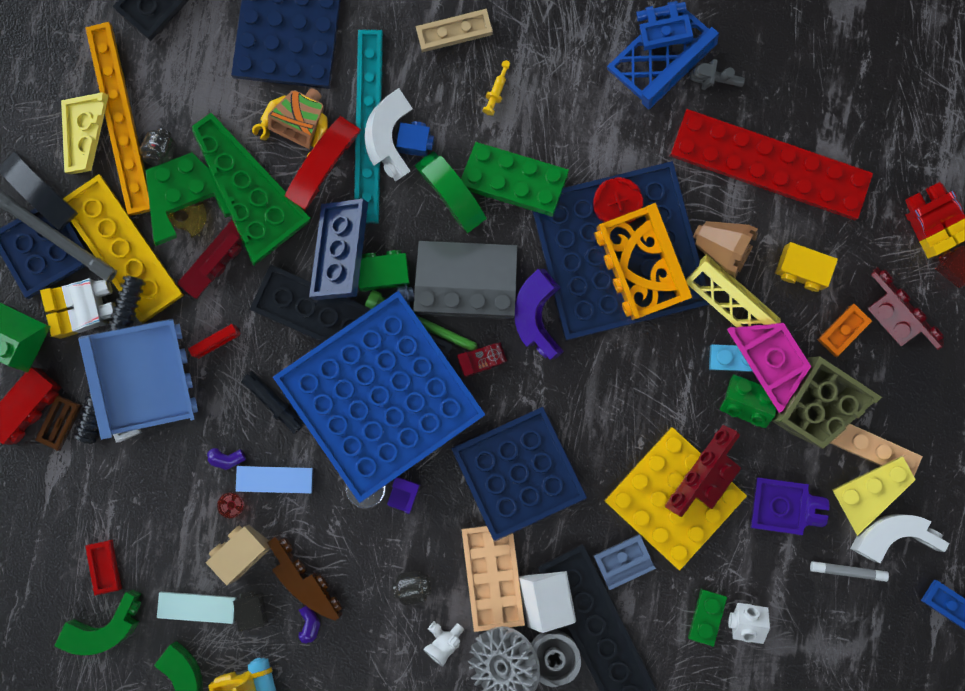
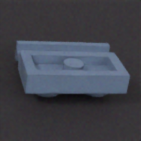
[593,534,656,590]

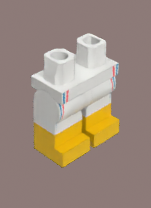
[40,279,116,339]

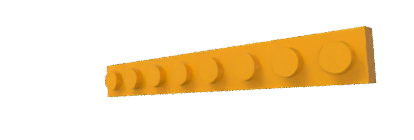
[85,22,150,216]

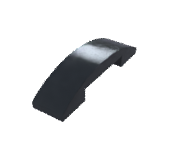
[0,151,78,231]

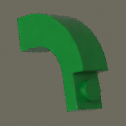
[414,151,487,233]
[54,590,141,655]
[154,641,203,691]

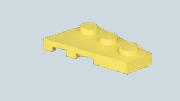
[61,92,109,174]
[832,456,916,536]

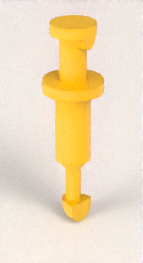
[482,60,510,116]

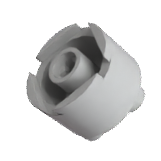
[531,630,581,687]

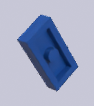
[921,580,965,630]

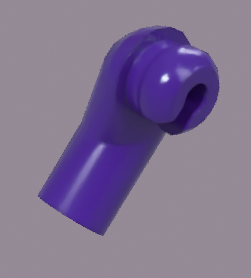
[207,448,246,470]
[299,606,320,644]

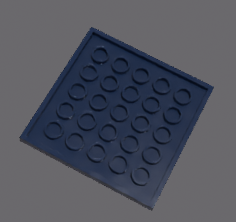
[532,161,710,341]

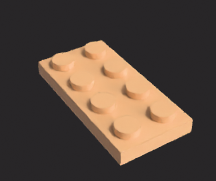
[462,526,525,632]

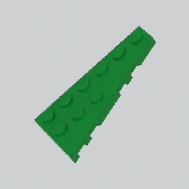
[192,113,311,266]

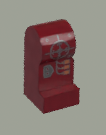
[457,343,507,378]

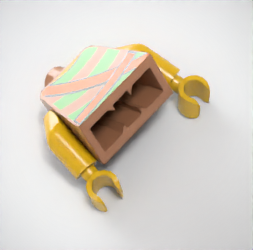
[252,89,328,157]

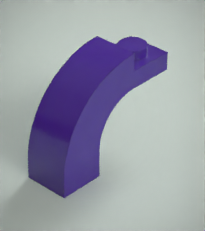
[515,269,564,360]

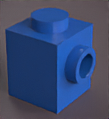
[396,121,434,157]

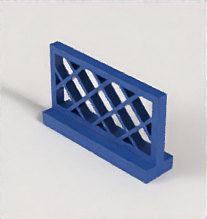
[607,1,719,110]

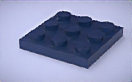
[0,208,88,299]

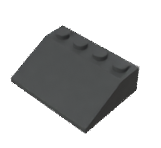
[414,241,517,319]

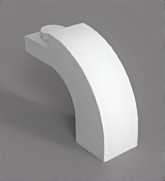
[365,88,413,181]
[850,514,950,563]

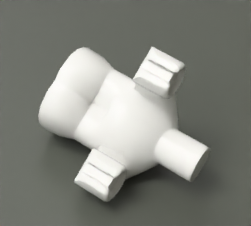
[423,621,464,667]

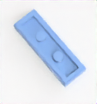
[236,466,313,493]

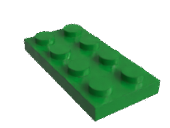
[461,142,569,217]

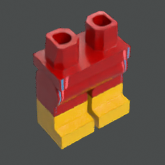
[905,182,965,258]

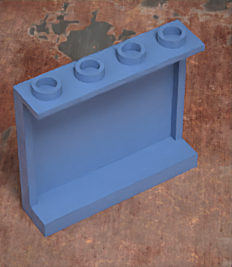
[78,319,198,440]

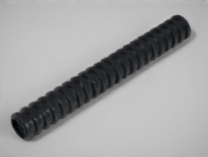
[73,275,146,444]

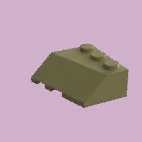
[772,356,882,449]

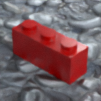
[0,367,62,445]

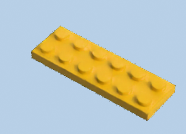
[63,174,184,324]

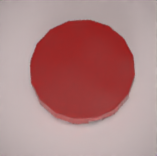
[593,177,643,224]

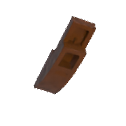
[267,535,342,621]

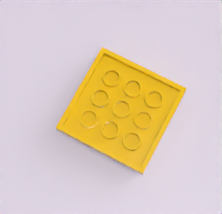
[604,427,747,571]

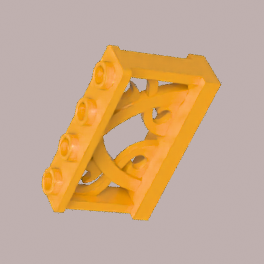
[595,203,692,321]

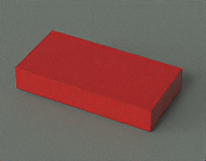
[188,324,241,359]
[85,540,122,596]

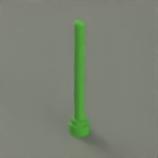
[365,290,477,351]

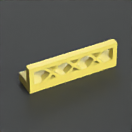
[686,254,781,327]

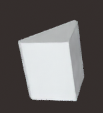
[519,571,576,633]

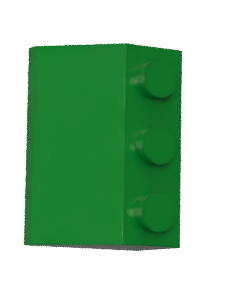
[0,303,50,372]

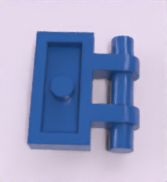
[636,1,693,51]

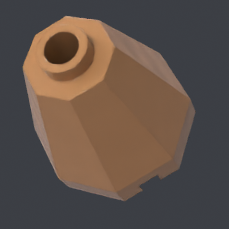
[693,221,758,278]

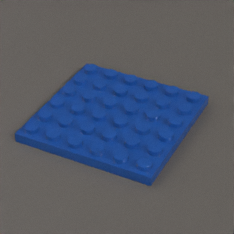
[273,291,485,503]

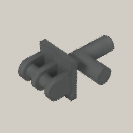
[689,59,745,90]

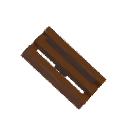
[35,395,82,451]

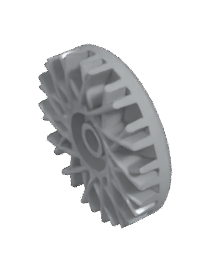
[468,626,540,691]

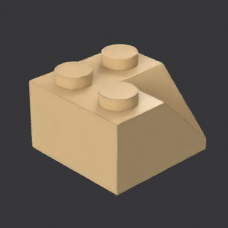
[205,525,271,586]

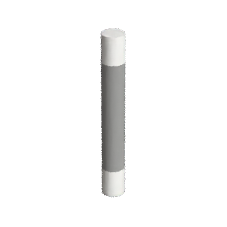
[810,561,889,582]

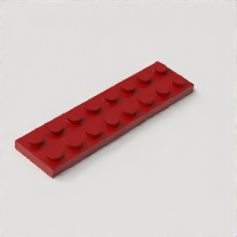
[669,109,873,220]

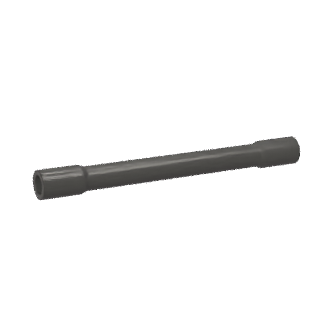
[0,190,117,283]

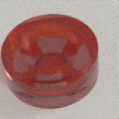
[217,493,244,518]

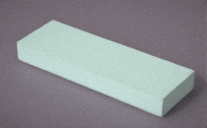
[157,591,237,624]

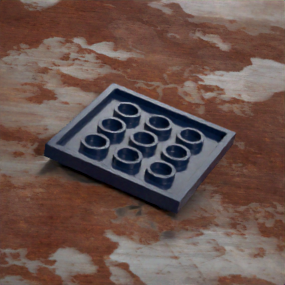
[231,0,341,89]
[452,407,587,542]

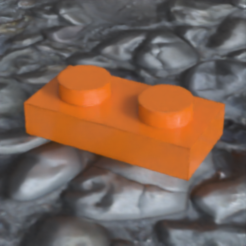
[817,304,872,357]

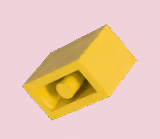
[775,242,838,292]

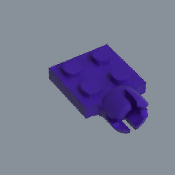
[750,477,830,535]

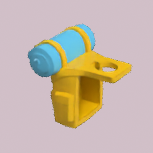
[208,658,276,691]

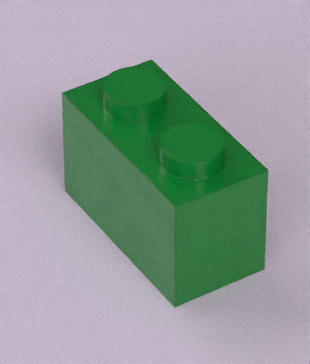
[358,250,410,292]

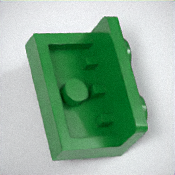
[720,374,777,428]

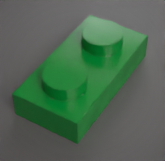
[688,589,727,647]

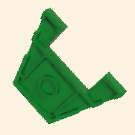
[146,153,231,246]

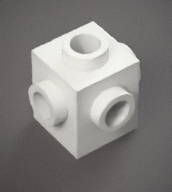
[728,603,770,644]

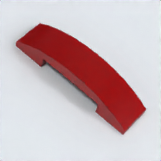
[285,116,361,210]

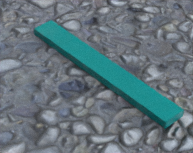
[354,30,383,223]

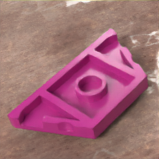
[727,323,811,413]

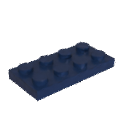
[309,199,368,300]

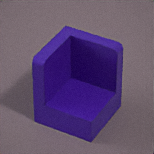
[387,477,420,514]

